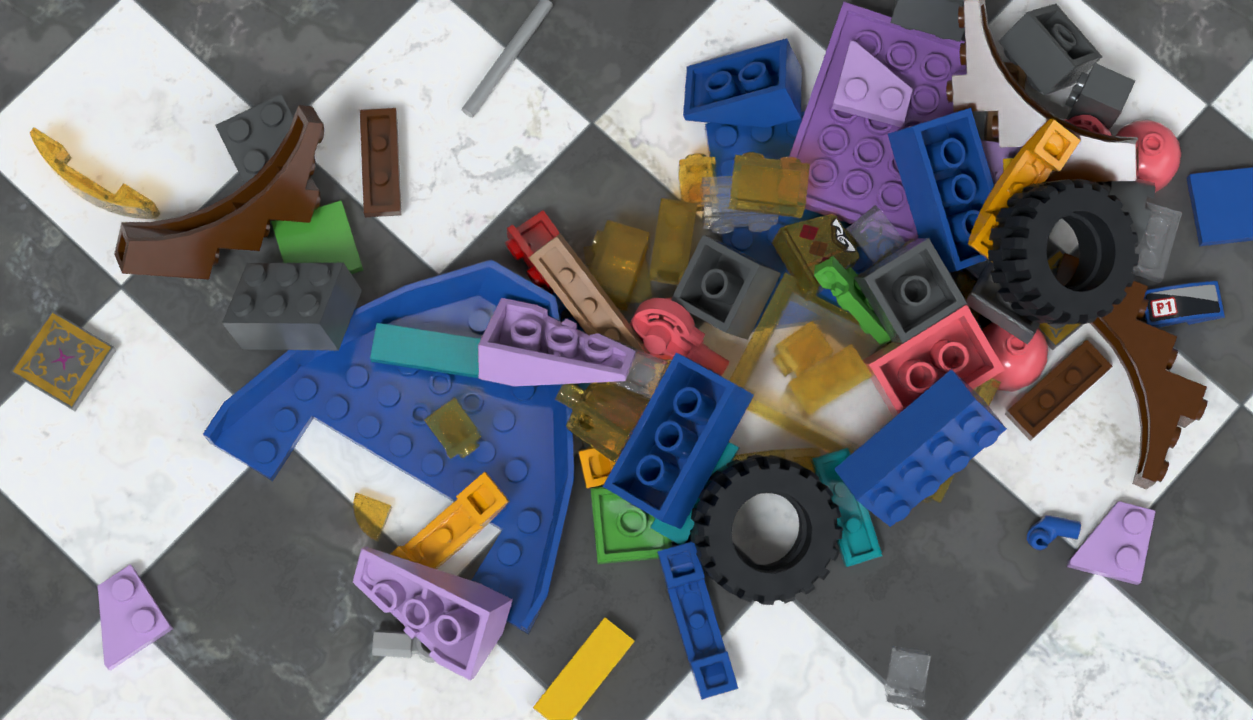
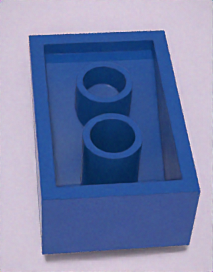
[683,38,802,127]

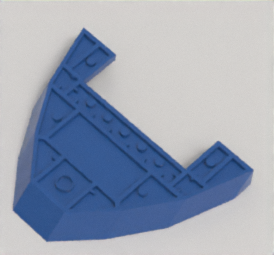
[203,260,574,635]

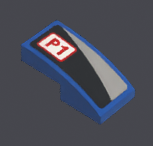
[1144,281,1225,328]

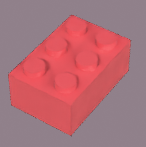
[861,305,1005,417]

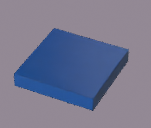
[1186,167,1253,247]

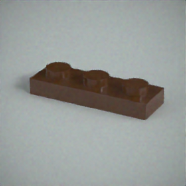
[360,108,402,218]
[1005,340,1113,441]

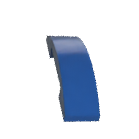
[657,542,739,700]

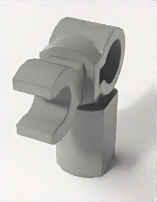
[372,629,436,663]

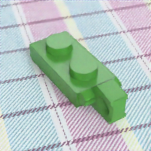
[814,256,891,345]

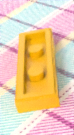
[533,618,635,720]

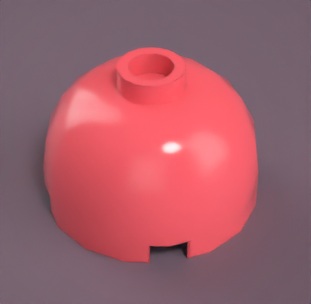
[1115,119,1182,192]
[982,322,1048,392]

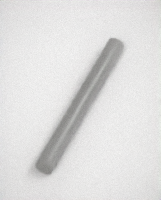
[461,0,553,118]

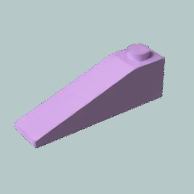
[478,298,636,386]
[353,547,512,680]

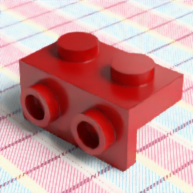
[505,210,560,294]

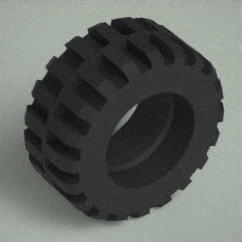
[988,179,1139,324]
[690,455,843,605]

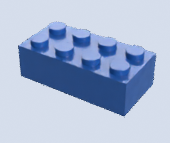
[888,108,994,272]
[603,352,754,529]
[835,369,1007,527]

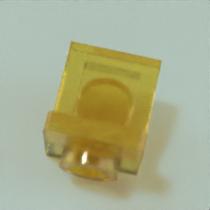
[678,153,719,213]
[424,396,481,459]

